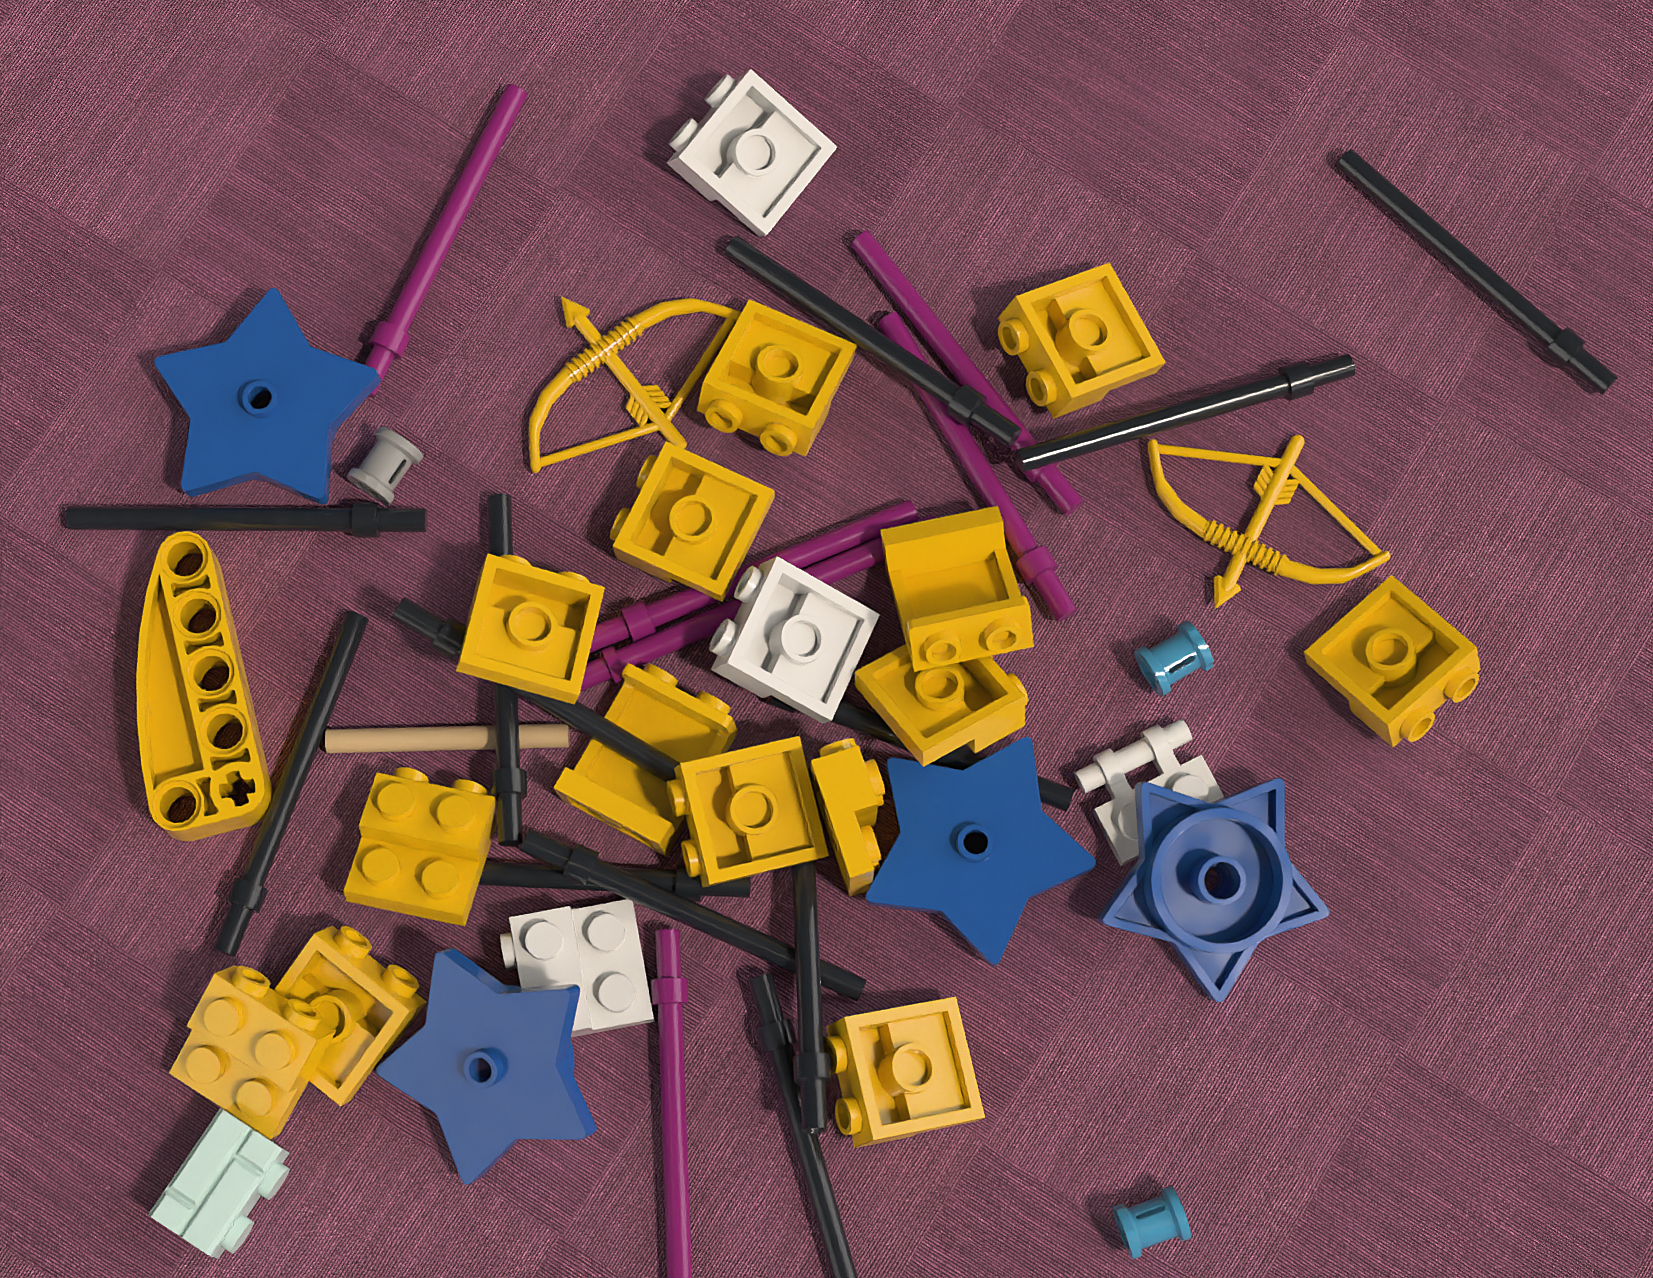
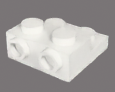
[667,69,837,237]
[709,556,880,724]
[500,899,655,1037]

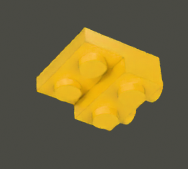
[998,262,1166,419]
[697,299,857,457]
[610,441,775,602]
[456,553,605,704]
[1304,575,1481,748]
[854,644,1028,767]
[667,736,829,888]
[811,738,885,897]
[344,767,498,927]
[274,925,427,1107]
[169,965,336,1139]
[823,996,985,1148]

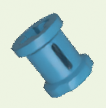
[1134,620,1214,697]
[1112,1185,1191,1260]

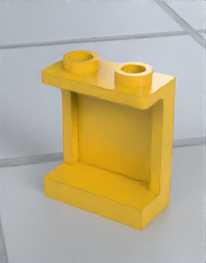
[880,506,1034,672]
[553,663,738,857]

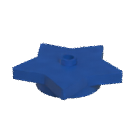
[154,288,381,505]
[865,737,1096,967]
[1097,778,1330,1002]
[376,947,597,1185]

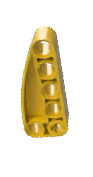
[136,531,273,841]

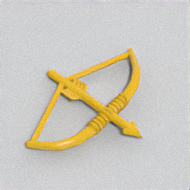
[529,296,742,473]
[1147,434,1391,609]

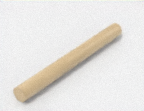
[325,723,570,754]

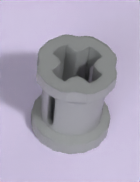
[347,426,424,506]

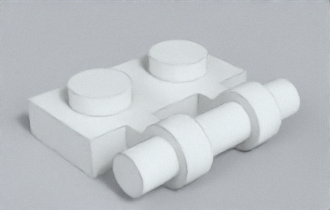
[1074,719,1224,866]

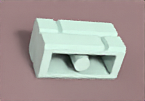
[148,1108,290,1259]

